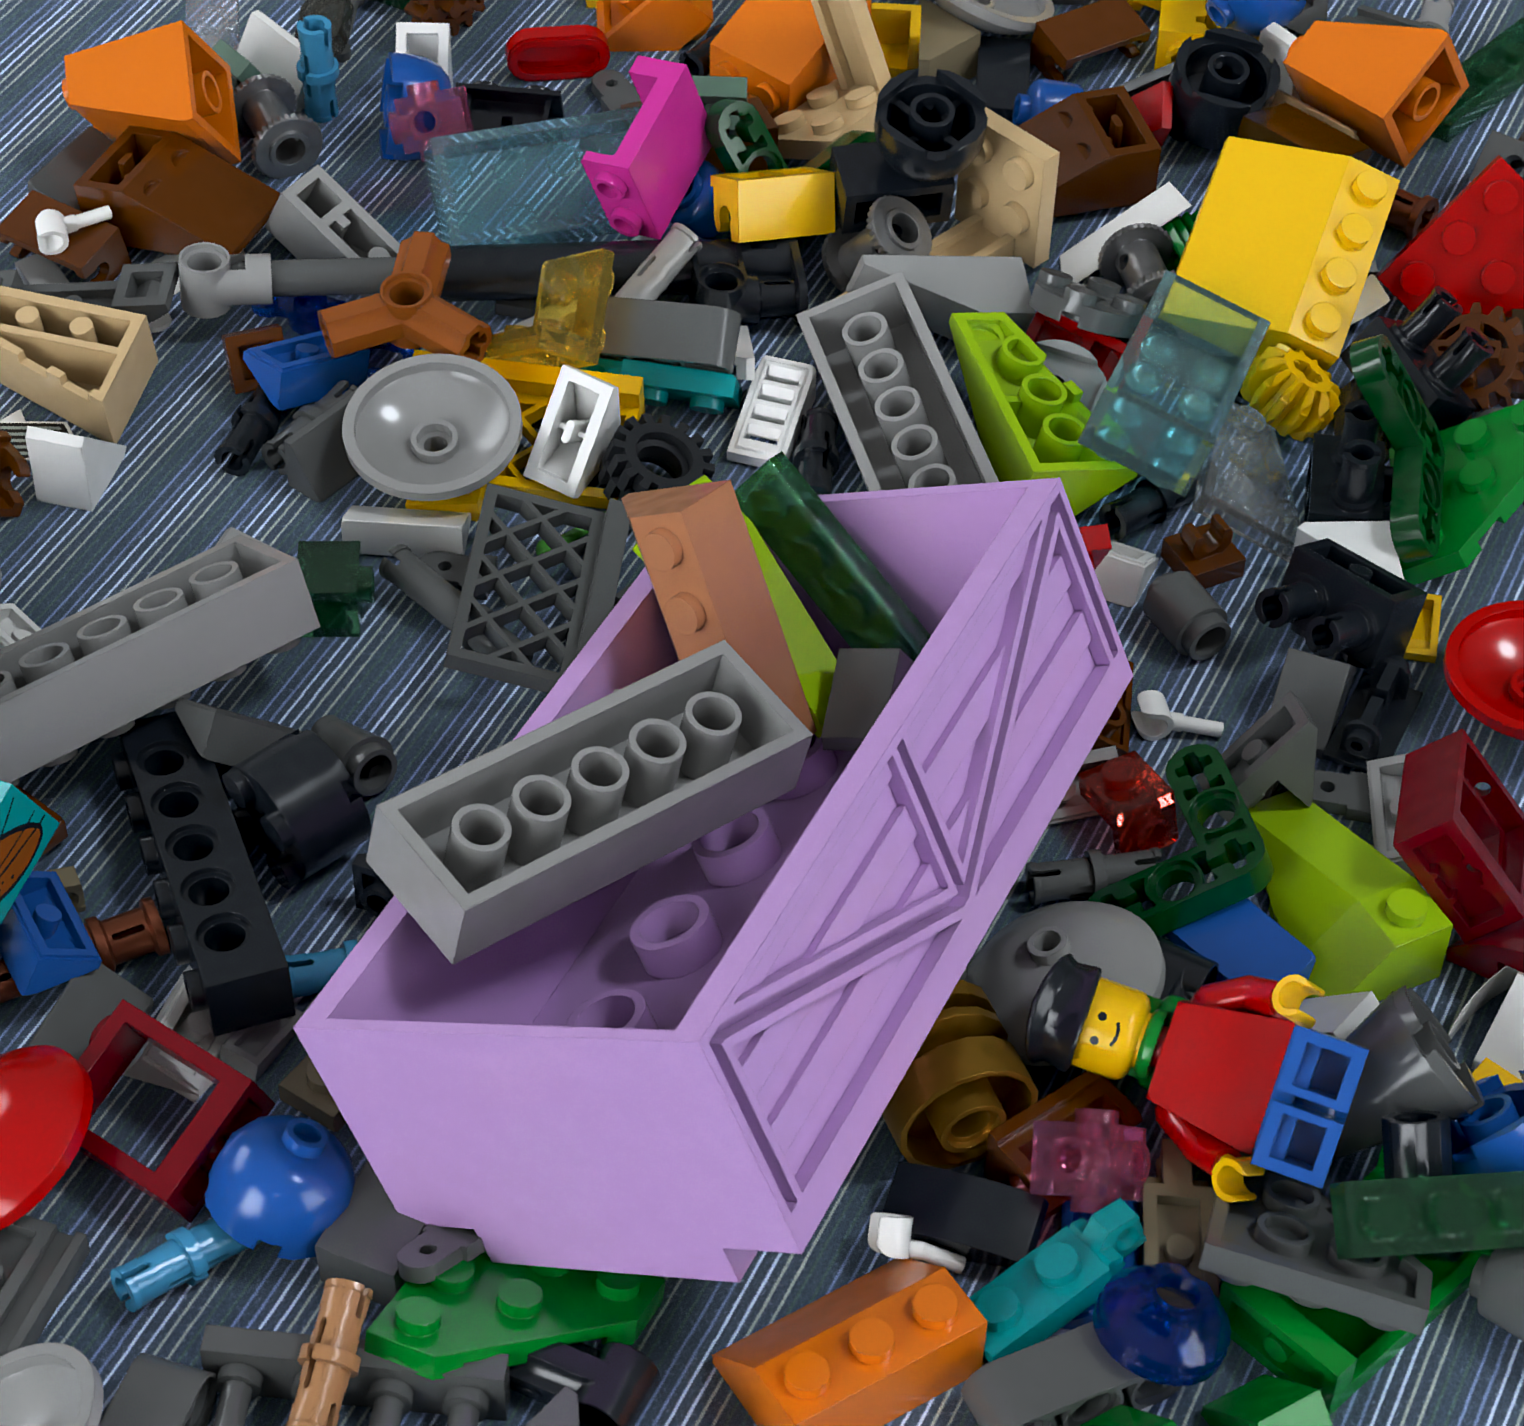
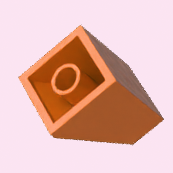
[710,0,872,119]
[62,20,242,164]
[1283,20,1469,168]

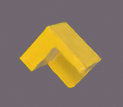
[871,3,921,79]

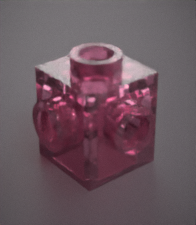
[388,80,476,162]
[1030,1108,1151,1214]

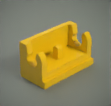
[710,167,835,243]

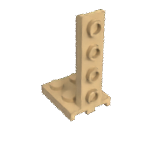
[774,0,891,160]
[834,107,1060,299]

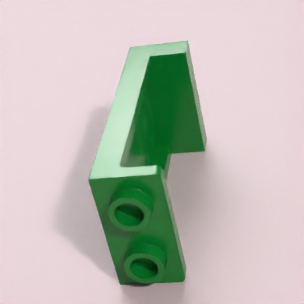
[1216,1145,1506,1416]

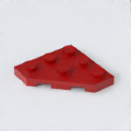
[1375,155,1524,315]

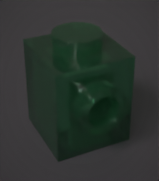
[297,541,375,637]

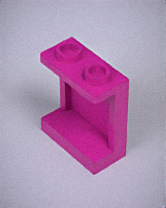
[581,55,712,240]

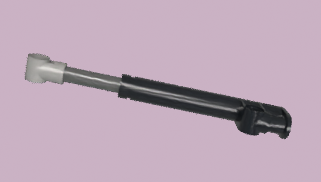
[178,237,808,326]

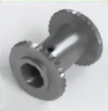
[233,73,323,179]
[821,195,932,293]
[1097,223,1176,335]

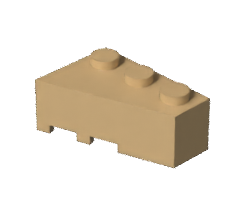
[0,286,159,444]

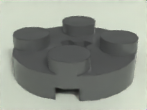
[1029,268,1147,338]

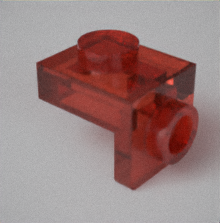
[1078,750,1179,854]

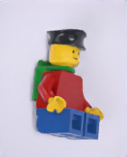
[1025,953,1370,1203]

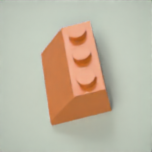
[596,0,714,52]
[712,1259,988,1426]

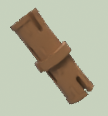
[286,1278,373,1426]

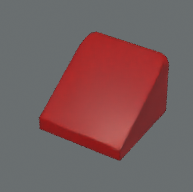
[1131,81,1173,147]

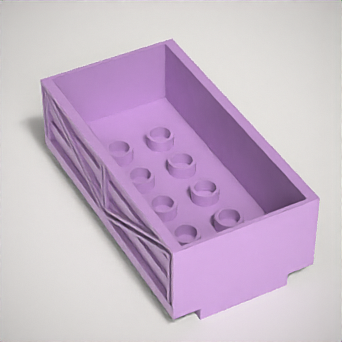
[293,478,1133,1283]

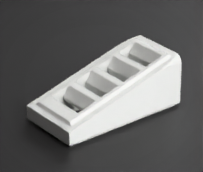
[727,355,817,472]

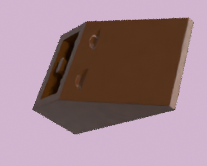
[1018,86,1161,217]
[73,126,281,255]

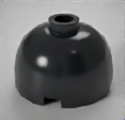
[874,69,988,182]

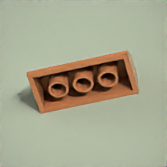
[621,480,817,734]

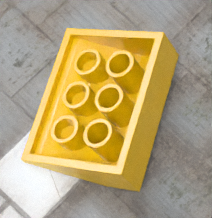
[1159,136,1400,371]

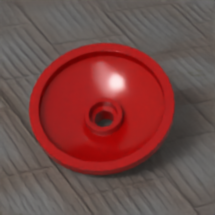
[1443,600,1524,741]
[0,1045,93,1230]

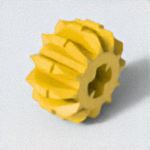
[1240,343,1341,441]

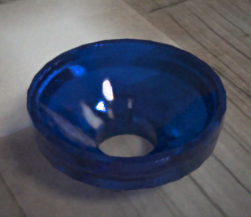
[1093,1263,1231,1386]

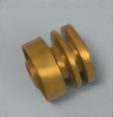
[882,980,1038,1169]

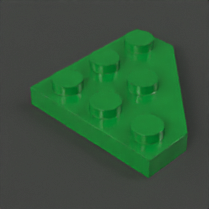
[1389,400,1524,585]
[364,1251,666,1380]

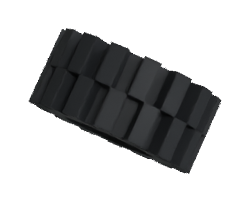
[598,413,715,501]

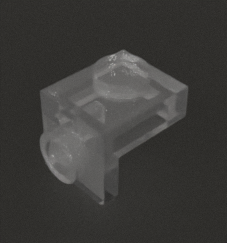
[186,0,240,51]

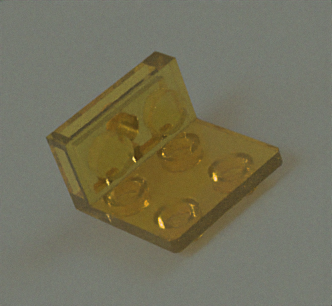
[484,248,614,368]

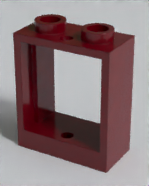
[1393,728,1524,943]
[78,999,276,1223]

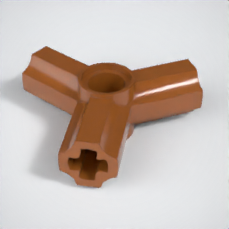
[317,231,492,362]

